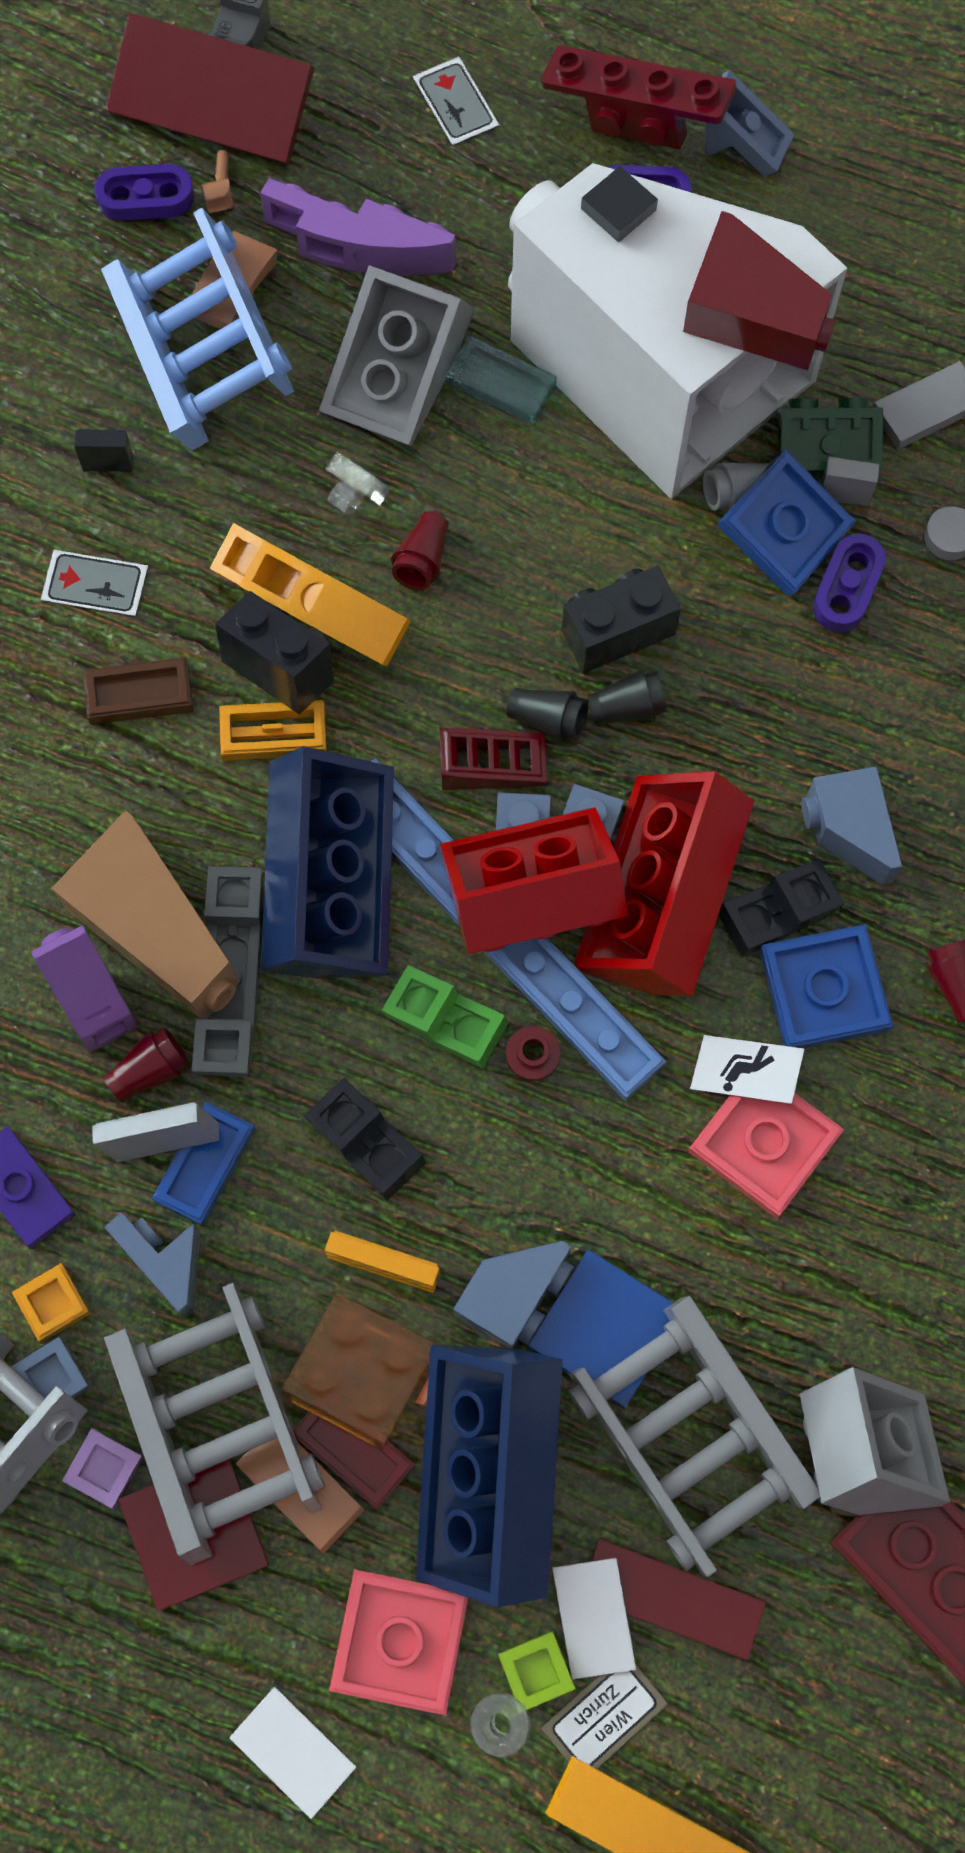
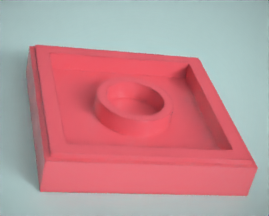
[688,1092,844,1219]
[329,1569,468,1715]

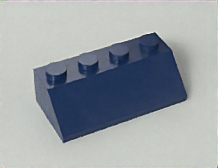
[261,746,394,978]
[416,1345,563,1608]

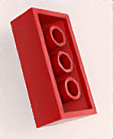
[574,771,754,997]

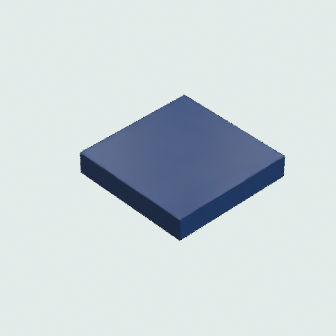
[717,449,856,596]
[759,924,893,1048]
[528,1250,672,1409]

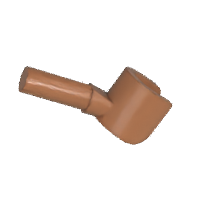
[202,150,233,214]

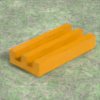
[219,700,327,761]
[324,1231,440,1294]

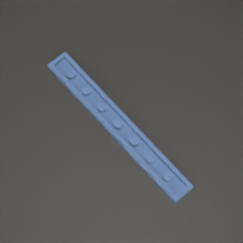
[371,758,666,1101]

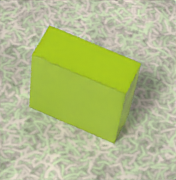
[498,1631,575,1713]

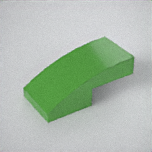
[381,965,509,1069]

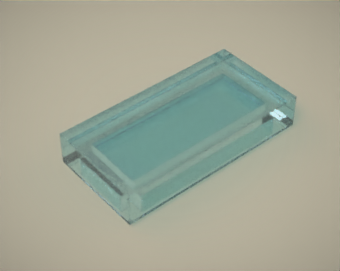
[446,335,557,425]

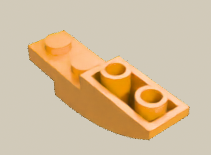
[210,523,411,667]

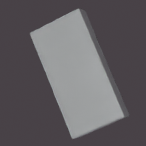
[873,361,965,450]
[92,1102,220,1162]

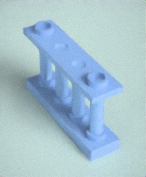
[101,208,294,451]

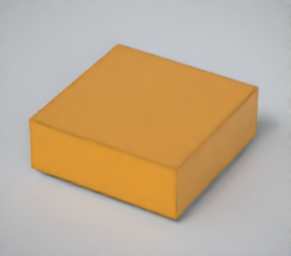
[12,1263,92,1343]

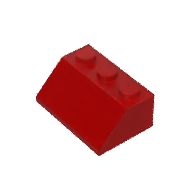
[440,807,628,954]

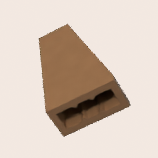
[51,810,240,1019]

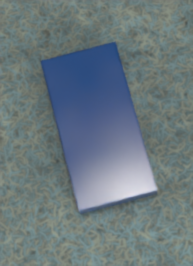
[152,1101,256,1227]

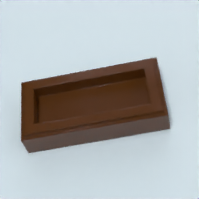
[83,657,194,725]

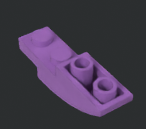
[260,178,456,276]

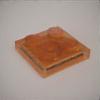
[281,1293,436,1450]

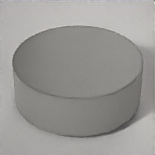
[924,506,965,560]

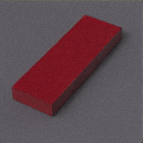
[591,1539,766,1660]

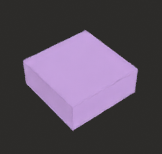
[62,1428,144,1510]

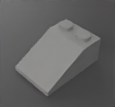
[319,265,475,446]

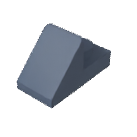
[705,70,794,177]
[104,1212,201,1319]

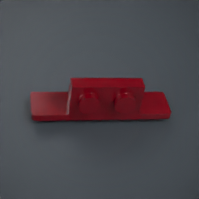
[541,45,737,150]

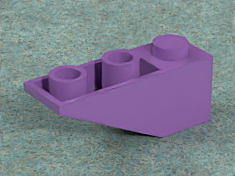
[31,925,138,1052]

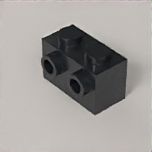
[561,565,681,674]
[215,591,334,715]

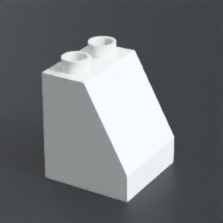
[508,163,847,499]

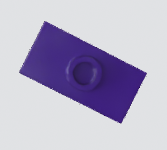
[0,1126,76,1249]

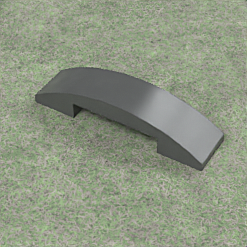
[192,866,263,1076]

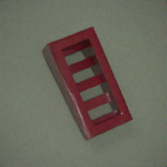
[439,728,547,790]

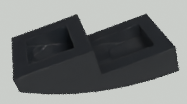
[718,858,844,957]
[304,1078,426,1201]

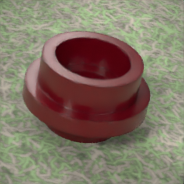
[506,1026,561,1081]

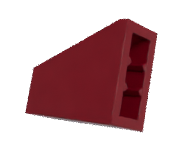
[683,211,836,370]

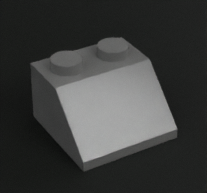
[800,1367,950,1515]

